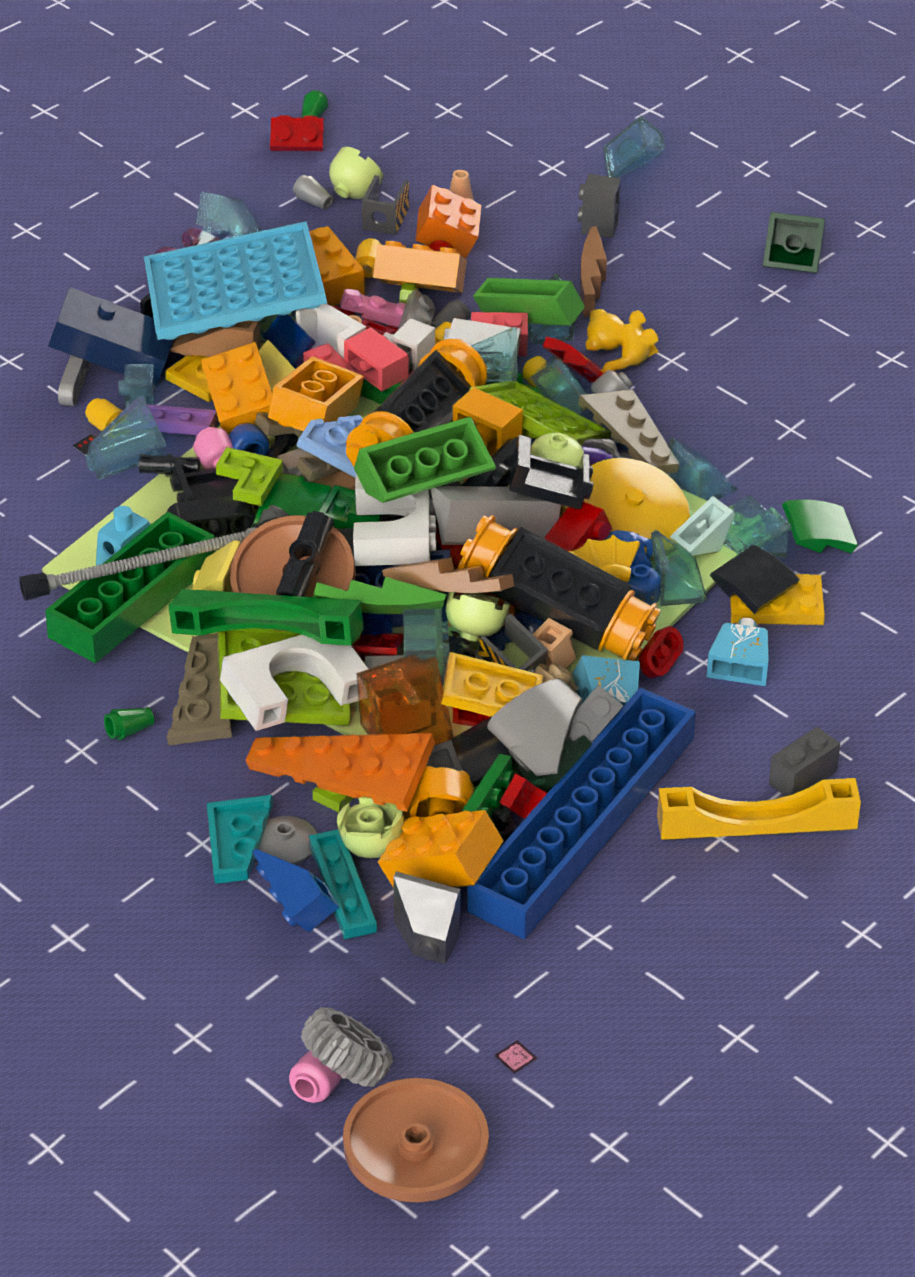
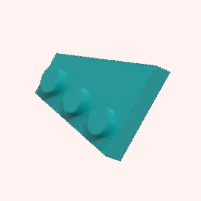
[207,795,273,884]

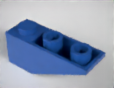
[252,849,339,932]

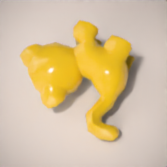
[585,309,659,372]

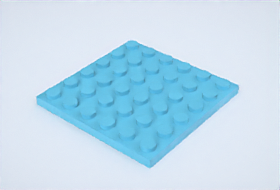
[144,221,327,340]

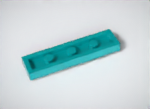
[309,829,377,940]

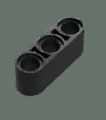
[167,496,256,538]

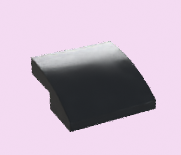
[710,545,800,614]
[448,717,518,787]

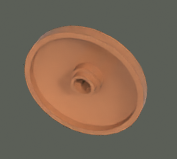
[230,515,356,631]
[343,1078,489,1202]

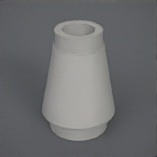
[293,175,333,210]

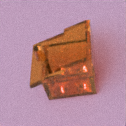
[356,654,454,746]

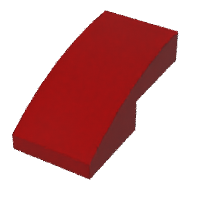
[499,774,547,820]

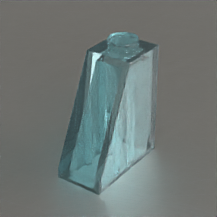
[85,396,167,480]

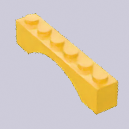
[657,778,861,840]

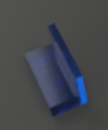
[262,314,315,369]

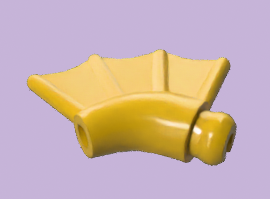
[568,535,640,582]

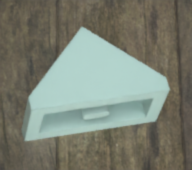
[670,496,735,556]

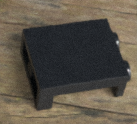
[509,435,593,510]
[170,449,259,510]

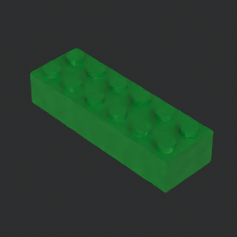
[45,511,215,663]

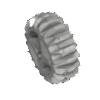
[301,1007,393,1087]

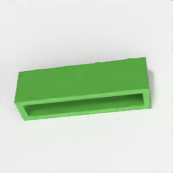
[473,278,585,326]

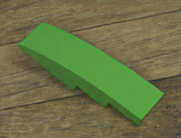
[313,577,446,614]

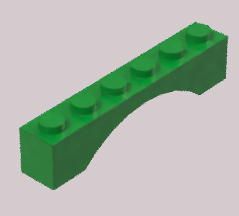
[168,589,364,646]

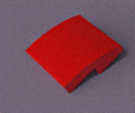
[543,336,605,383]

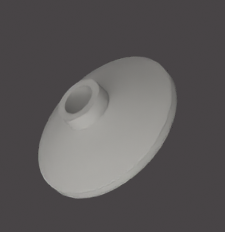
[258,816,317,865]

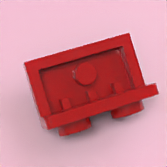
[270,115,324,152]

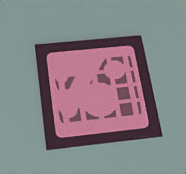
[494,1040,537,1074]

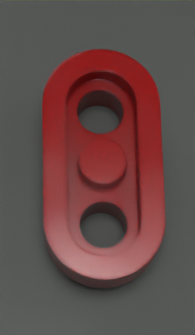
[638,626,684,679]

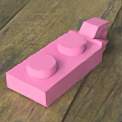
[340,289,406,328]

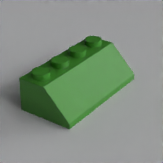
[354,416,496,503]

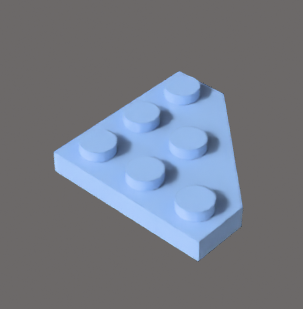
[296,415,364,478]

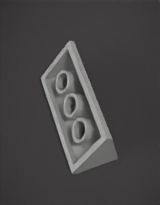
[430,486,561,545]

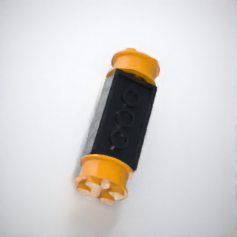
[346,339,487,466]
[457,515,661,661]

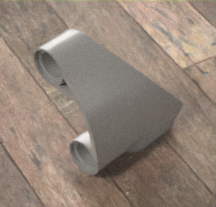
[487,679,582,776]

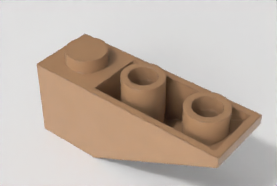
[170,320,260,357]

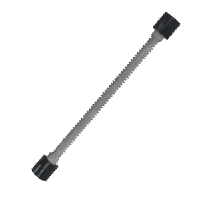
[19,517,278,601]

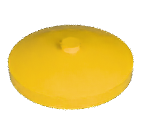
[583,458,690,560]

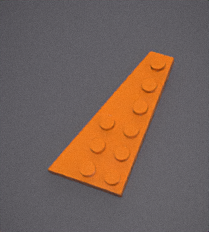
[245,733,435,812]

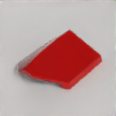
[352,631,407,662]

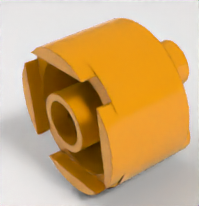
[408,766,474,818]

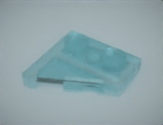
[471,327,517,381]

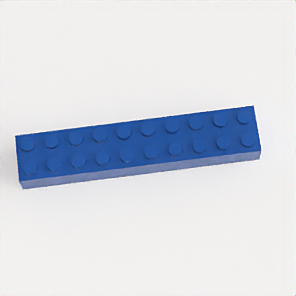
[467,687,696,940]

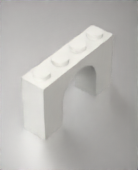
[353,474,436,566]
[220,635,373,731]

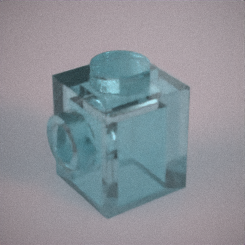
[118,364,155,408]

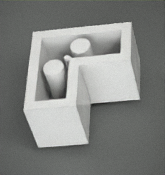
[383,318,435,376]

